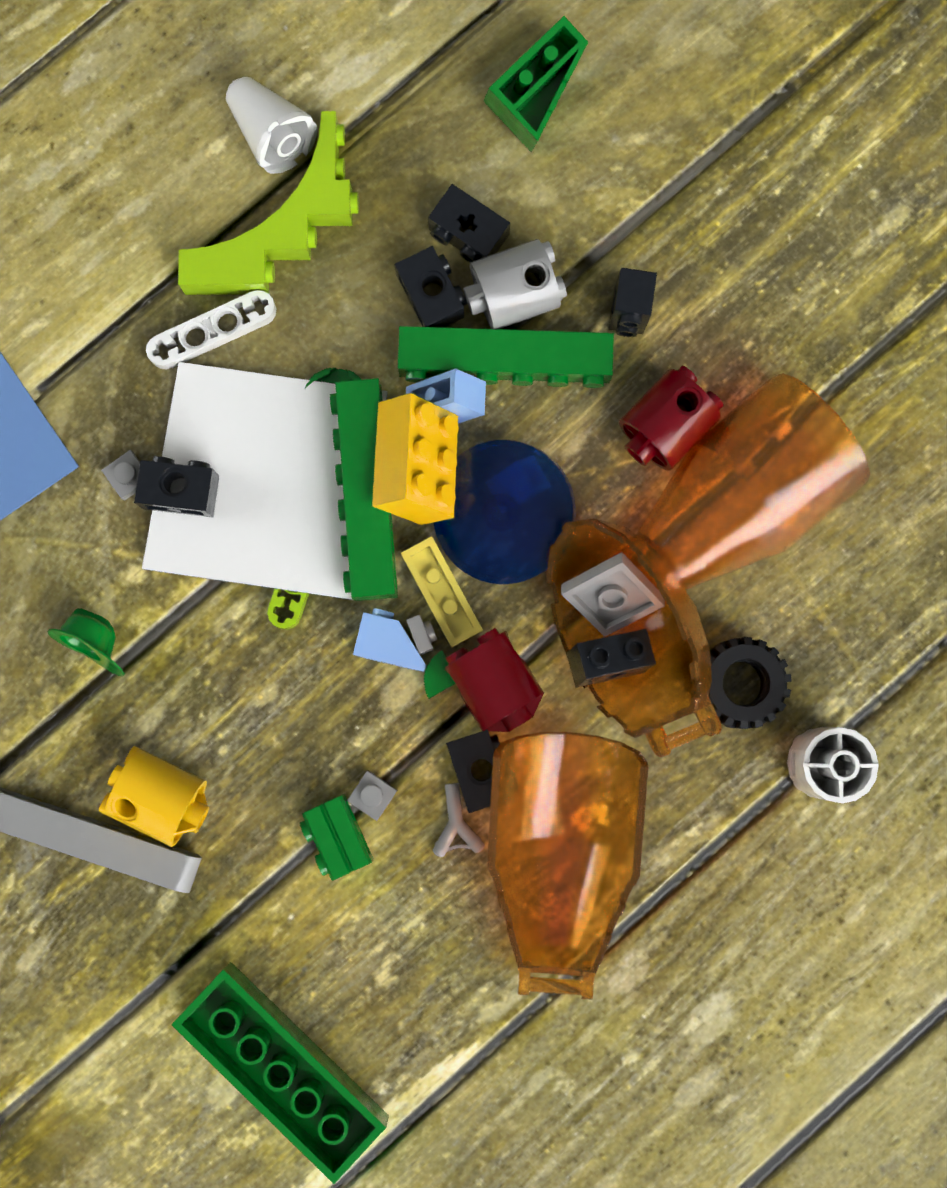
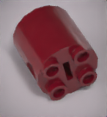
[619,366,724,471]
[444,628,544,732]

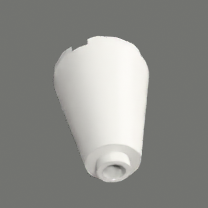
[226,77,318,174]

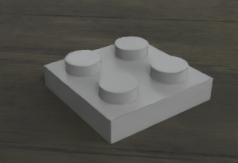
[561,552,665,637]

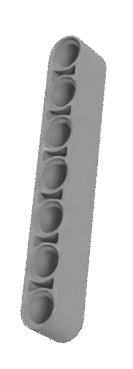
[0,787,202,893]

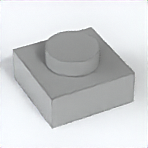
[101,450,140,501]
[406,615,437,655]
[347,770,398,821]

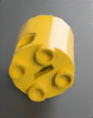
[99,746,209,847]

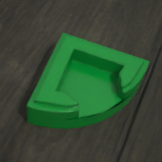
[424,650,456,699]

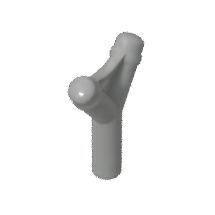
[433,783,485,857]

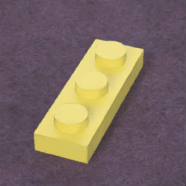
[401,536,483,648]

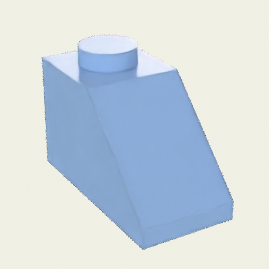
[406,368,486,423]
[353,608,427,673]

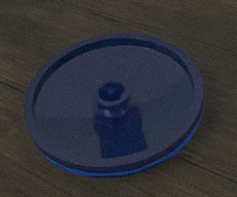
[433,440,576,584]

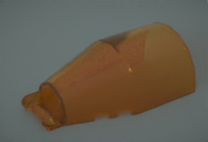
[613,373,871,610]
[487,732,648,1000]

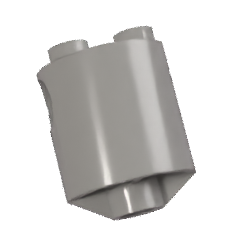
[463,239,567,329]

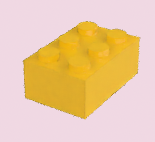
[372,393,459,525]

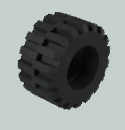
[693,637,792,729]

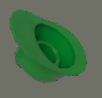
[47,608,125,677]

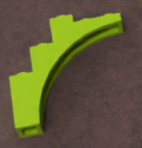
[178,111,359,295]

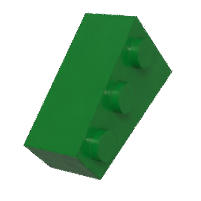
[483,16,588,152]

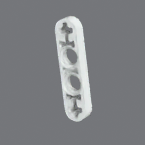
[146,290,277,369]

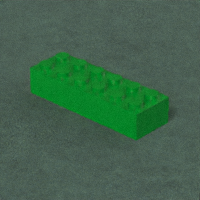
[171,962,389,1184]

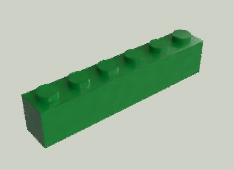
[398,326,614,388]
[330,378,398,601]

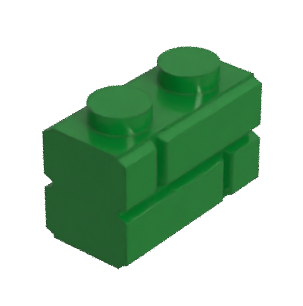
[300,794,374,881]

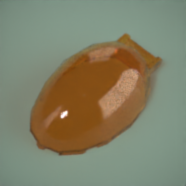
[546,519,722,757]

